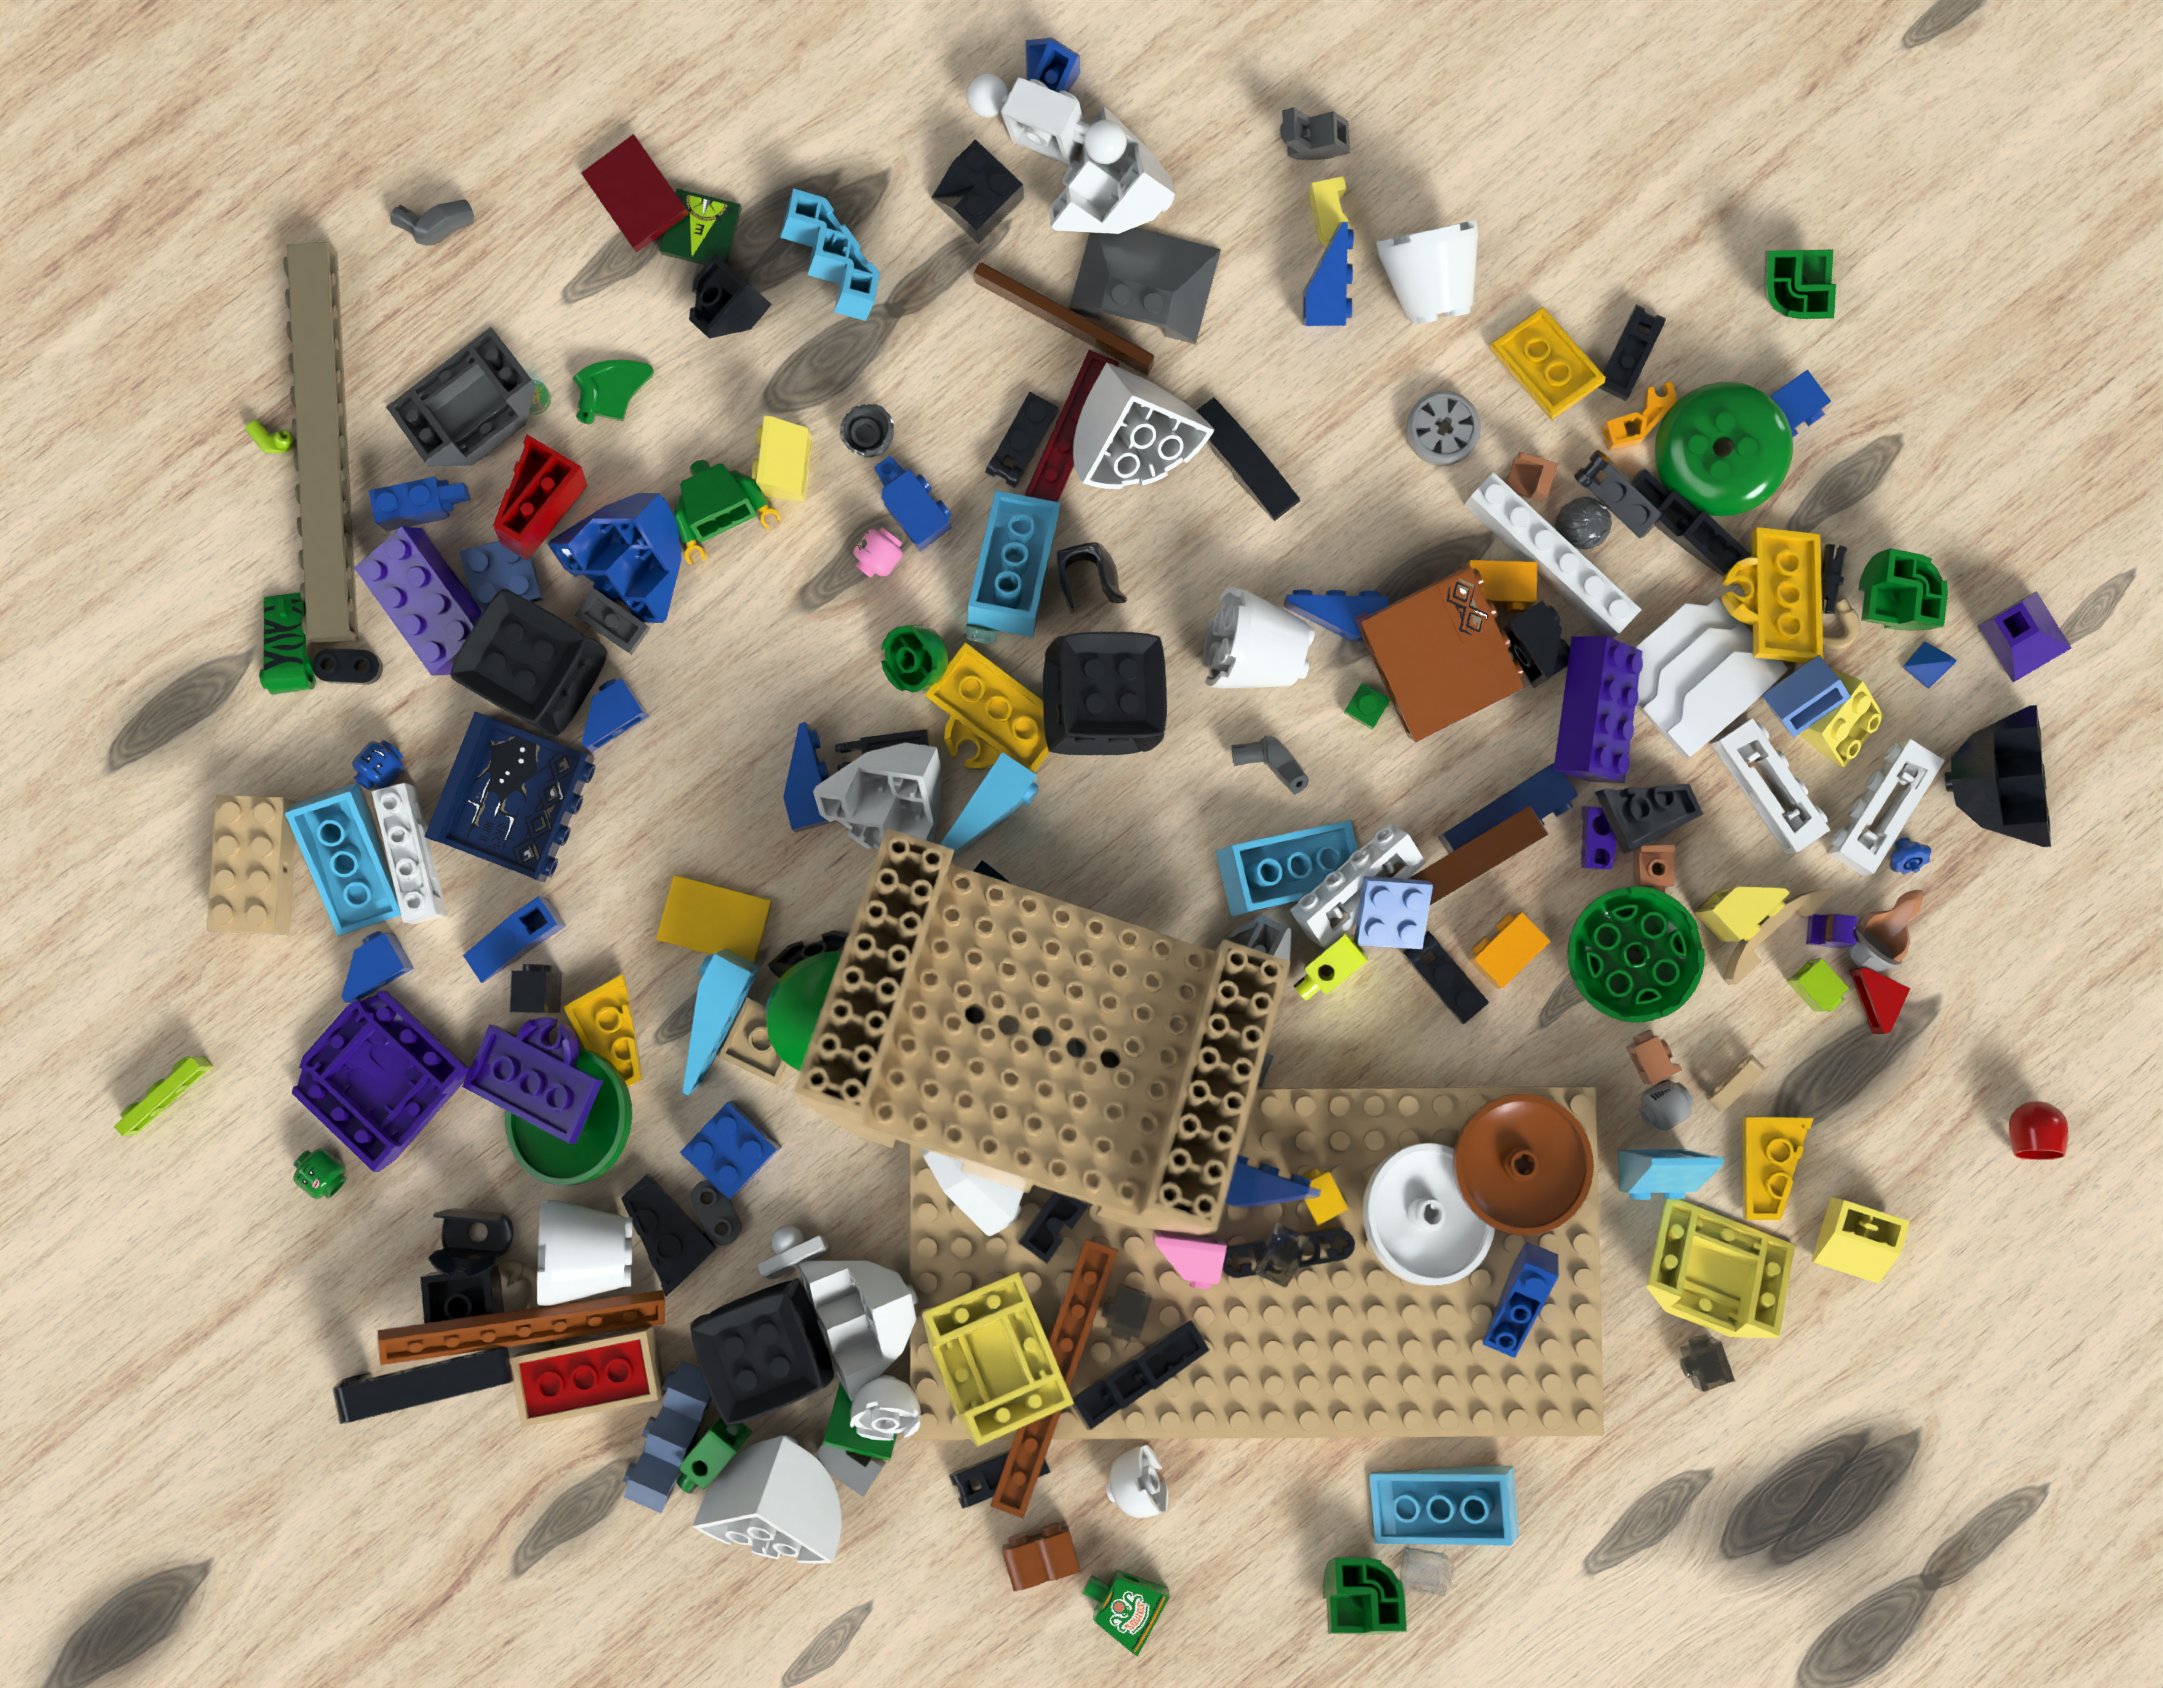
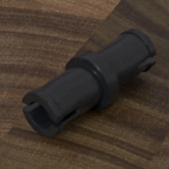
[1821,544,1847,614]

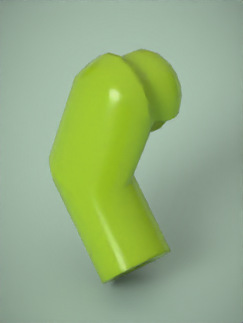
[245,420,294,454]

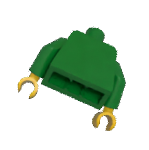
[674,460,780,565]

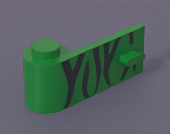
[259,592,316,695]

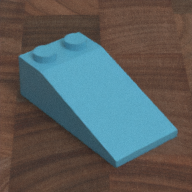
[968,490,1061,637]
[940,752,1039,862]
[285,782,401,936]
[1216,820,1358,917]
[682,948,761,1096]
[1618,1149,1724,1199]
[1370,1466,1519,1546]

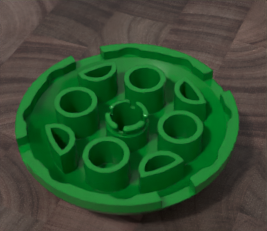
[1655,382,1793,516]
[1567,886,1705,1023]

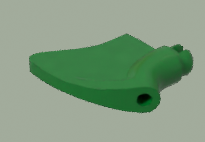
[573,360,654,425]

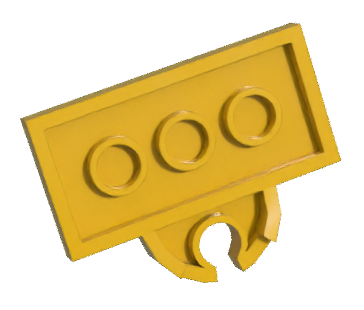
[1721,527,1823,663]
[925,643,1051,773]

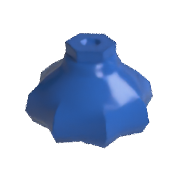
[1890,837,1931,874]

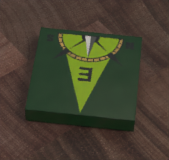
[660,188,742,265]

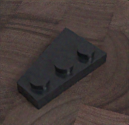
[1595,784,1703,854]
[621,1173,718,1296]

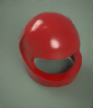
[2009,1101,2068,1160]

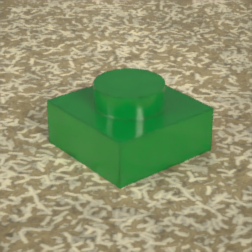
[1344,683,1390,730]

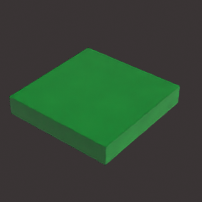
[823,1382,898,1461]

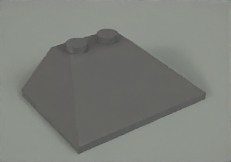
[1069,227,1221,345]
[386,327,535,467]

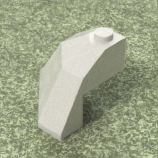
[1049,107,1175,234]
[813,743,942,851]
[921,1148,1024,1236]
[798,1260,918,1401]

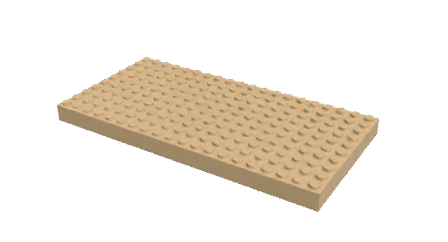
[910,1086,1604,1440]

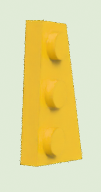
[563,974,643,1087]
[1742,1116,1814,1220]

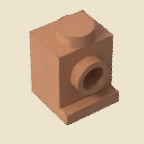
[1633,845,1675,893]
[1626,1030,1682,1085]

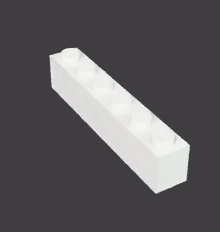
[1464,472,1642,638]

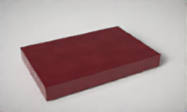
[581,134,690,252]

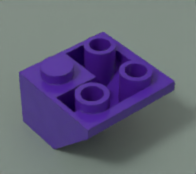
[1977,591,2072,682]

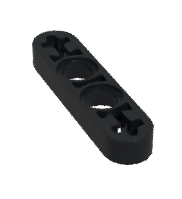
[1222,1227,1355,1278]

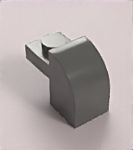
[1280,107,1350,160]

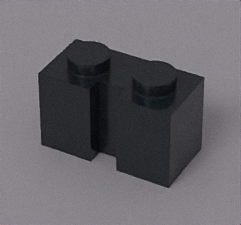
[510,964,562,1013]
[1018,1191,1089,1264]

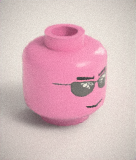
[853,527,903,578]

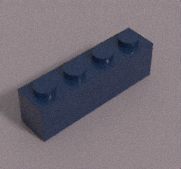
[1438,762,1578,853]

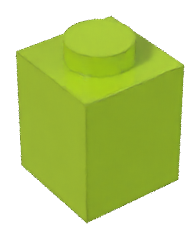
[1787,958,1850,1012]

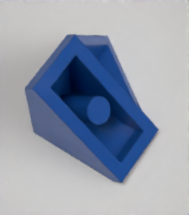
[1025,38,1080,93]

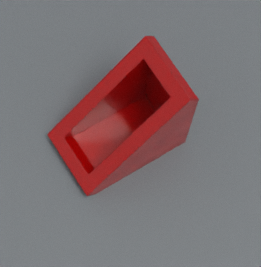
[1849,967,1911,1034]

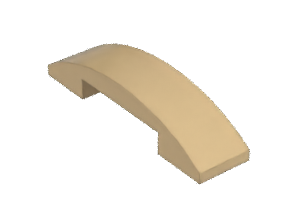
[1723,888,1836,985]

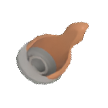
[1848,890,1924,972]

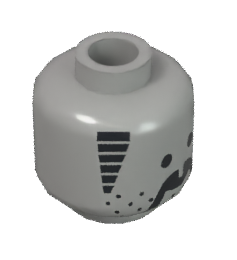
[1639,1080,1693,1131]

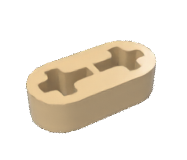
[1706,1055,1765,1112]

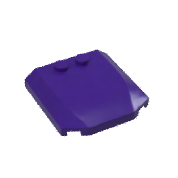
[292,990,470,1172]

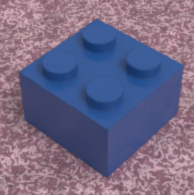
[680,1101,782,1200]

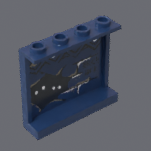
[424,712,596,882]

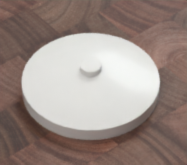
[1363,1143,1495,1286]

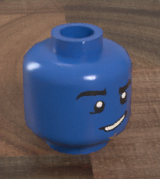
[352,740,404,791]

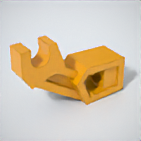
[1601,381,1677,451]

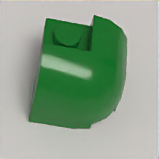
[1764,249,1836,319]
[1858,548,1948,631]
[1323,1557,1407,1635]

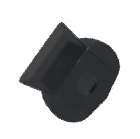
[1057,542,1127,614]
[428,1208,513,1278]

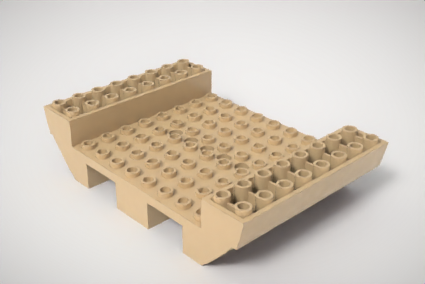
[793,828,1291,1235]

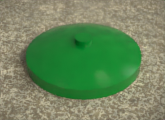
[765,951,843,1071]
[505,1049,632,1186]

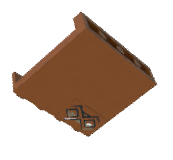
[1354,563,1524,742]

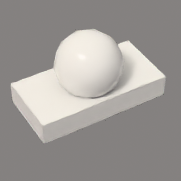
[757,1225,831,1280]

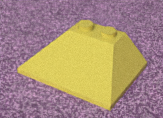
[1646,1199,1795,1338]
[922,1272,1074,1447]

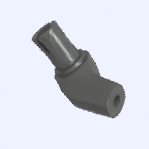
[390,199,474,246]
[1231,736,1309,795]

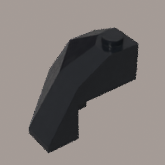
[1945,705,2051,847]

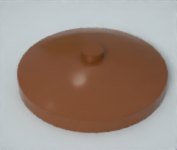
[1452,1094,1594,1235]

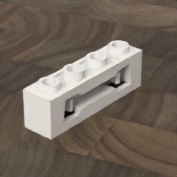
[1710,718,1830,855]
[1829,739,1945,876]
[372,783,447,924]
[1290,824,1426,950]

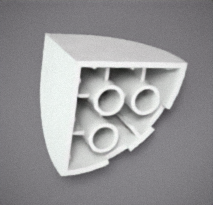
[1073,362,1214,489]
[692,1435,842,1563]

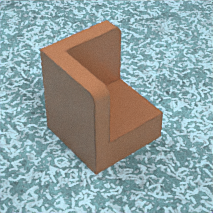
[1506,452,1558,502]

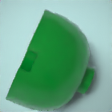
[881,625,949,693]

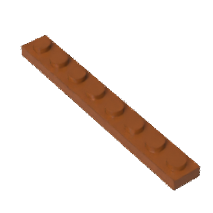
[990,1238,1118,1519]
[377,1290,665,1365]

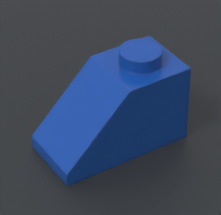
[582,678,649,752]
[342,931,414,1003]

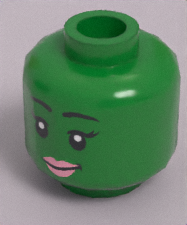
[293,1148,347,1199]

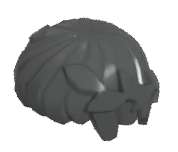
[840,404,894,458]
[1554,497,1612,549]

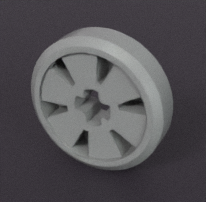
[1406,391,1481,466]

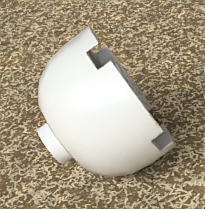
[850,1375,921,1441]
[1106,1445,1169,1518]

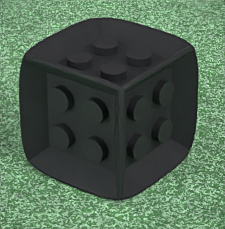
[450,588,608,737]
[1043,632,1167,755]
[690,1278,834,1426]

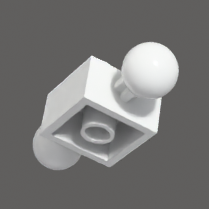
[966,73,1127,165]

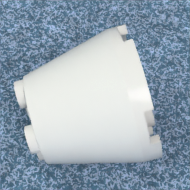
[1376,220,1478,324]
[1202,586,1315,689]
[537,1200,632,1306]

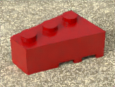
[493,434,588,561]

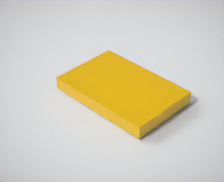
[1490,307,1606,421]
[656,875,773,963]

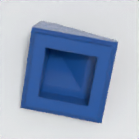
[1902,642,1957,689]

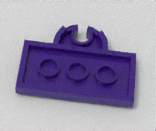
[462,1017,603,1144]

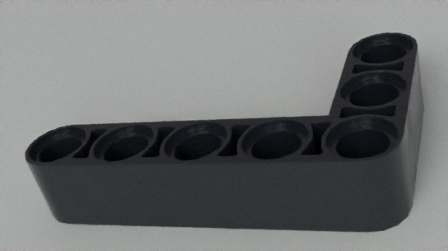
[332,1347,514,1424]

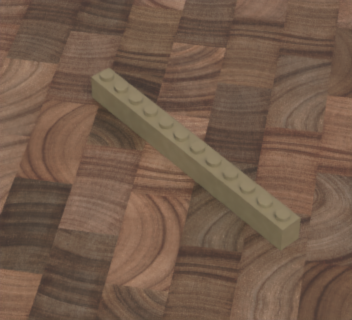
[283,242,358,644]

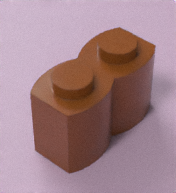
[1002,1523,1080,1591]

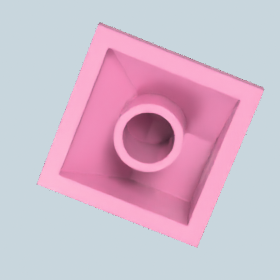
[1153,1230,1226,1289]

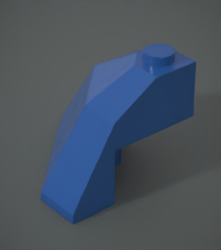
[547,493,682,623]

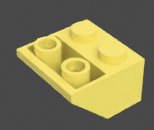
[752,416,812,501]
[1799,667,1884,769]
[1694,887,1790,942]
[1811,1197,1910,1284]

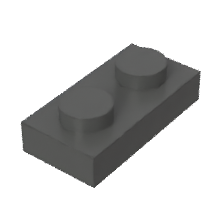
[575,589,651,655]

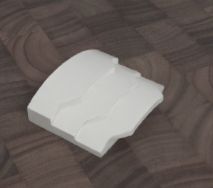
[1635,597,1788,759]

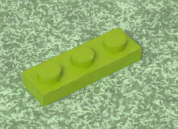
[114,1056,213,1136]

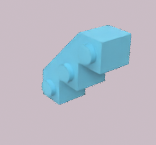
[780,189,880,321]

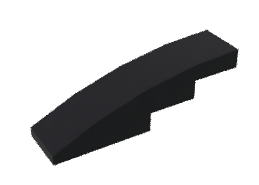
[1196,397,1300,521]
[1632,469,1751,577]
[1072,1320,1210,1430]

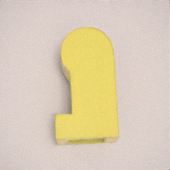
[1308,176,1349,246]

